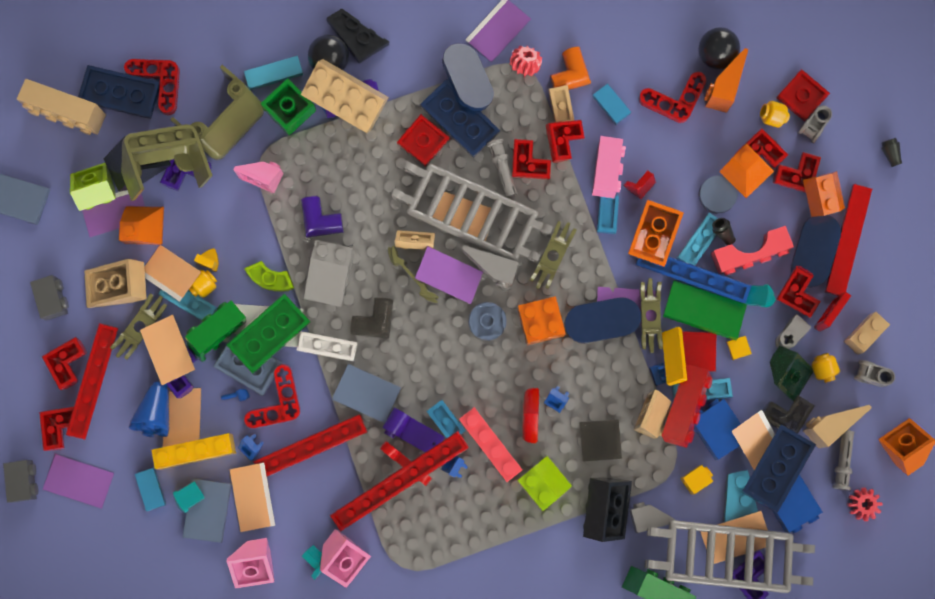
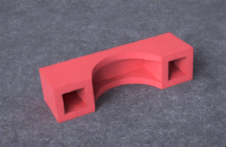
[711,226,794,276]
[459,407,522,483]

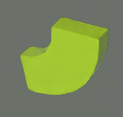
[244,261,294,292]

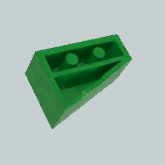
[185,300,247,362]
[622,566,696,599]

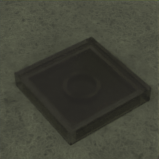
[579,420,622,462]

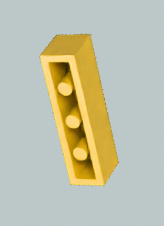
[151,433,236,470]

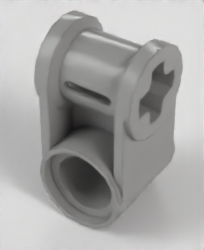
[798,106,832,144]
[775,314,811,351]
[854,360,895,387]

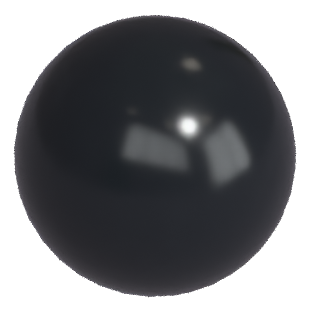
[698,27,740,69]
[308,35,349,70]

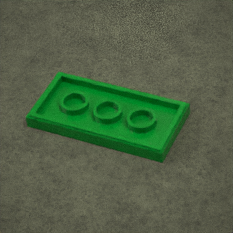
[662,281,747,341]
[226,293,310,374]

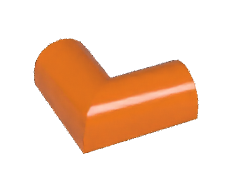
[550,47,591,90]

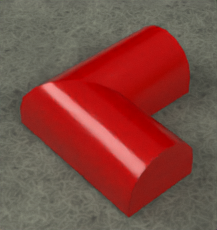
[546,120,585,163]
[734,128,788,169]
[512,139,551,180]
[773,152,821,193]
[776,265,821,318]
[42,337,87,390]
[522,388,539,443]
[39,407,74,451]

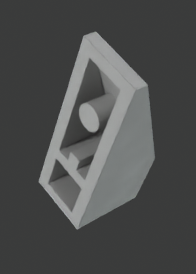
[462,245,519,288]

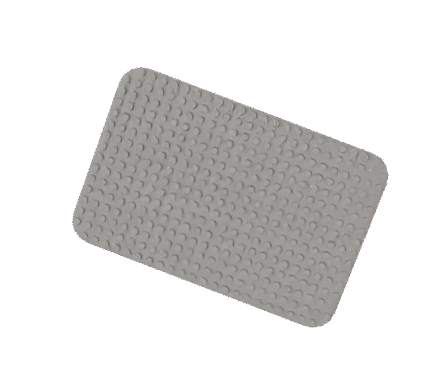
[260,63,677,571]

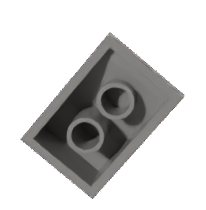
[304,240,355,307]

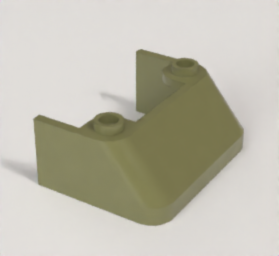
[170,65,264,160]
[121,124,213,201]

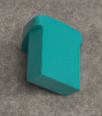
[744,284,776,308]
[173,481,205,513]
[302,545,322,580]

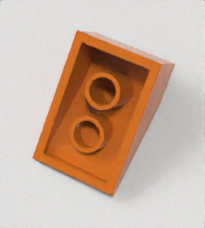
[704,48,748,113]
[628,200,684,267]

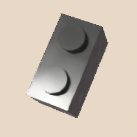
[30,275,69,321]
[3,460,39,503]

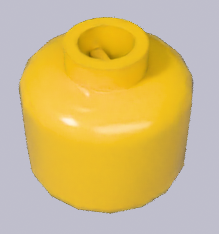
[760,101,790,128]
[189,270,217,298]
[811,353,840,383]

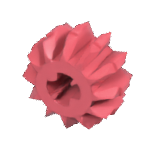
[510,45,542,77]
[847,487,882,521]

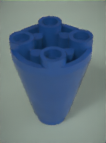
[129,382,169,437]

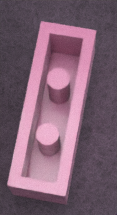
[592,136,626,198]

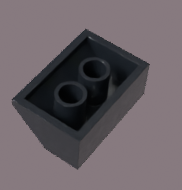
[583,477,632,542]

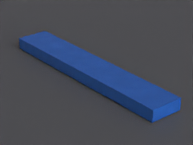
[636,256,752,303]

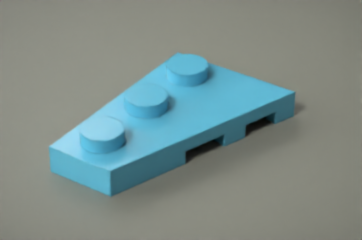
[724,470,758,522]

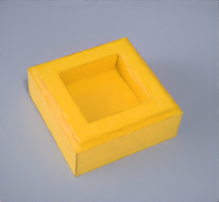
[726,336,752,360]

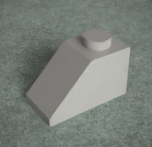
[629,502,675,533]

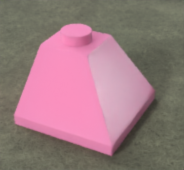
[233,161,284,193]
[320,529,371,588]
[227,538,274,588]

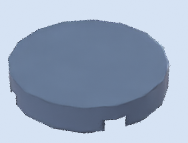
[699,176,738,214]
[468,302,507,341]

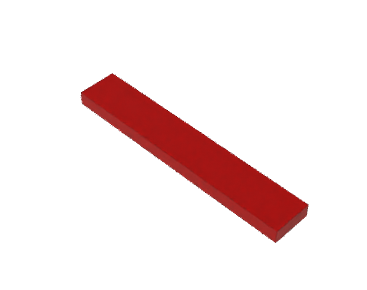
[825,184,873,296]
[66,323,118,440]
[253,414,368,477]

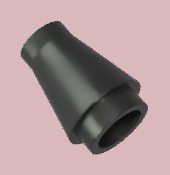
[881,138,902,167]
[712,218,736,245]

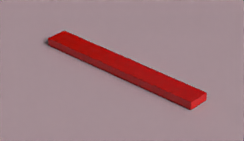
[330,431,469,532]

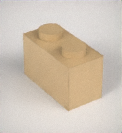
[844,311,890,355]

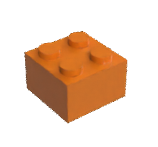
[517,296,566,346]

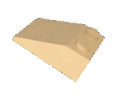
[84,259,147,308]
[633,390,672,439]
[803,405,872,448]

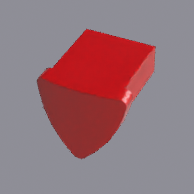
[624,170,656,199]

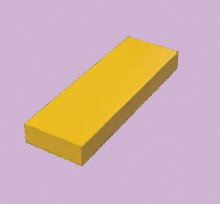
[662,327,687,386]

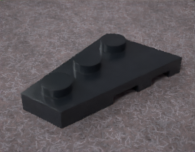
[327,9,390,64]

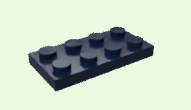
[78,65,160,119]
[420,79,500,158]
[742,425,816,513]

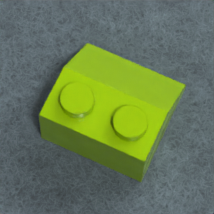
[70,163,116,211]
[517,456,572,511]

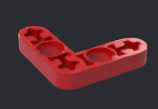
[124,59,180,115]
[639,72,706,123]
[244,364,300,428]
[380,441,432,486]

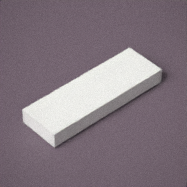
[297,331,358,362]

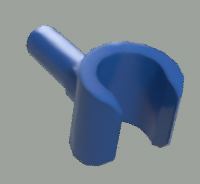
[221,389,250,402]

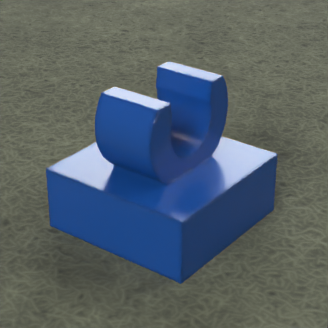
[649,362,667,386]
[544,386,569,413]
[238,434,264,461]
[441,456,467,478]

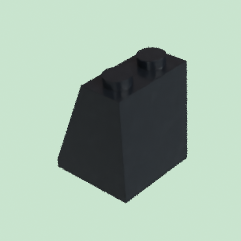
[104,136,171,192]

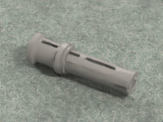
[487,139,517,197]
[832,430,855,491]

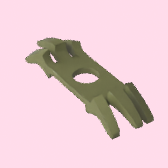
[530,221,577,289]
[388,246,439,303]
[640,278,663,353]
[110,293,167,360]

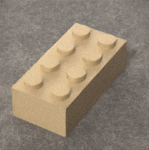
[301,59,389,133]
[17,78,106,135]

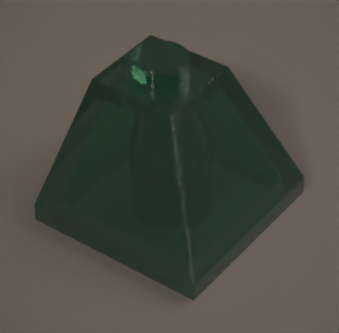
[770,346,813,402]

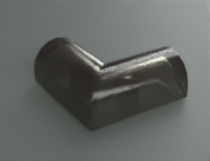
[350,298,393,339]
[763,395,815,434]

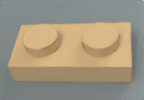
[548,85,574,122]
[395,230,435,250]

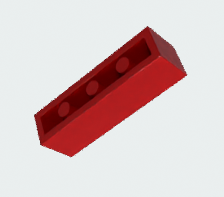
[661,364,713,448]

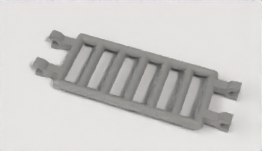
[392,161,553,264]
[644,520,815,593]

